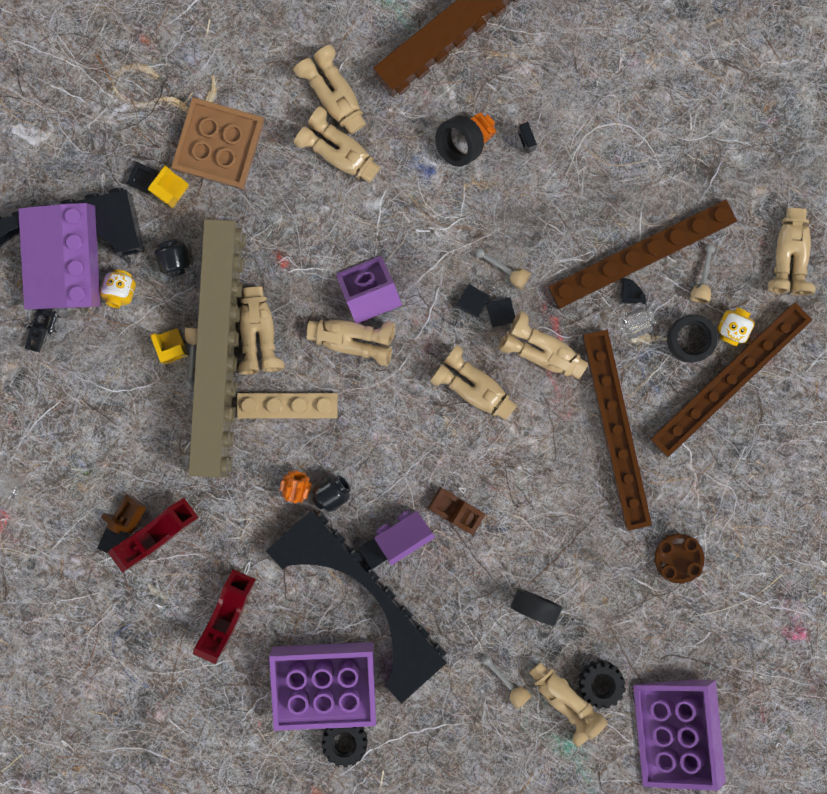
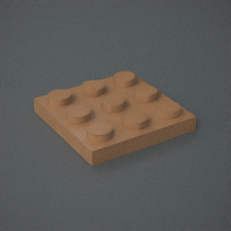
[171,97,265,190]

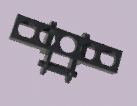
[24,309,61,353]

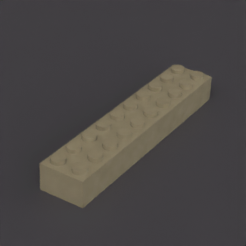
[189,219,246,478]

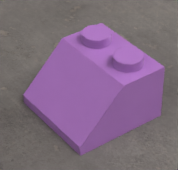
[336,256,402,323]
[374,509,435,565]

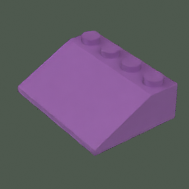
[18,203,101,310]
[269,642,376,731]
[633,679,726,791]

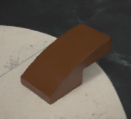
[427,487,486,535]

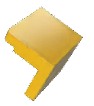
[148,165,189,209]
[150,328,189,365]

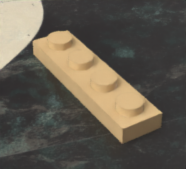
[237,393,338,419]

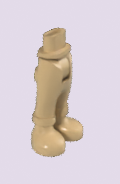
[293,45,366,135]
[293,106,381,183]
[768,208,816,296]
[238,286,285,375]
[498,311,588,379]
[307,319,395,367]
[430,344,517,421]
[529,662,608,747]

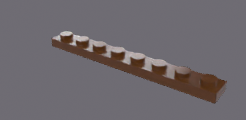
[548,199,737,309]
[649,302,812,457]
[582,329,652,531]

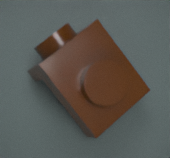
[101,494,146,534]

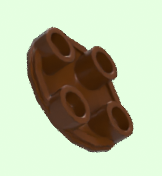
[654,533,705,584]

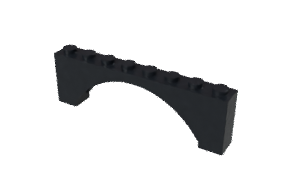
[0,188,145,257]
[266,509,447,704]

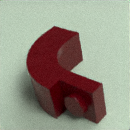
[107,498,199,573]
[193,569,256,664]

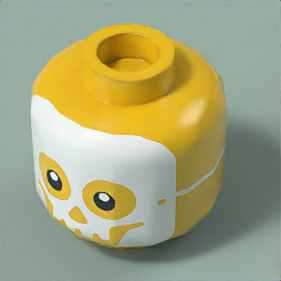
[100,269,136,309]
[717,307,755,346]

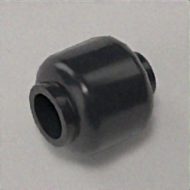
[154,239,191,277]
[313,474,351,512]

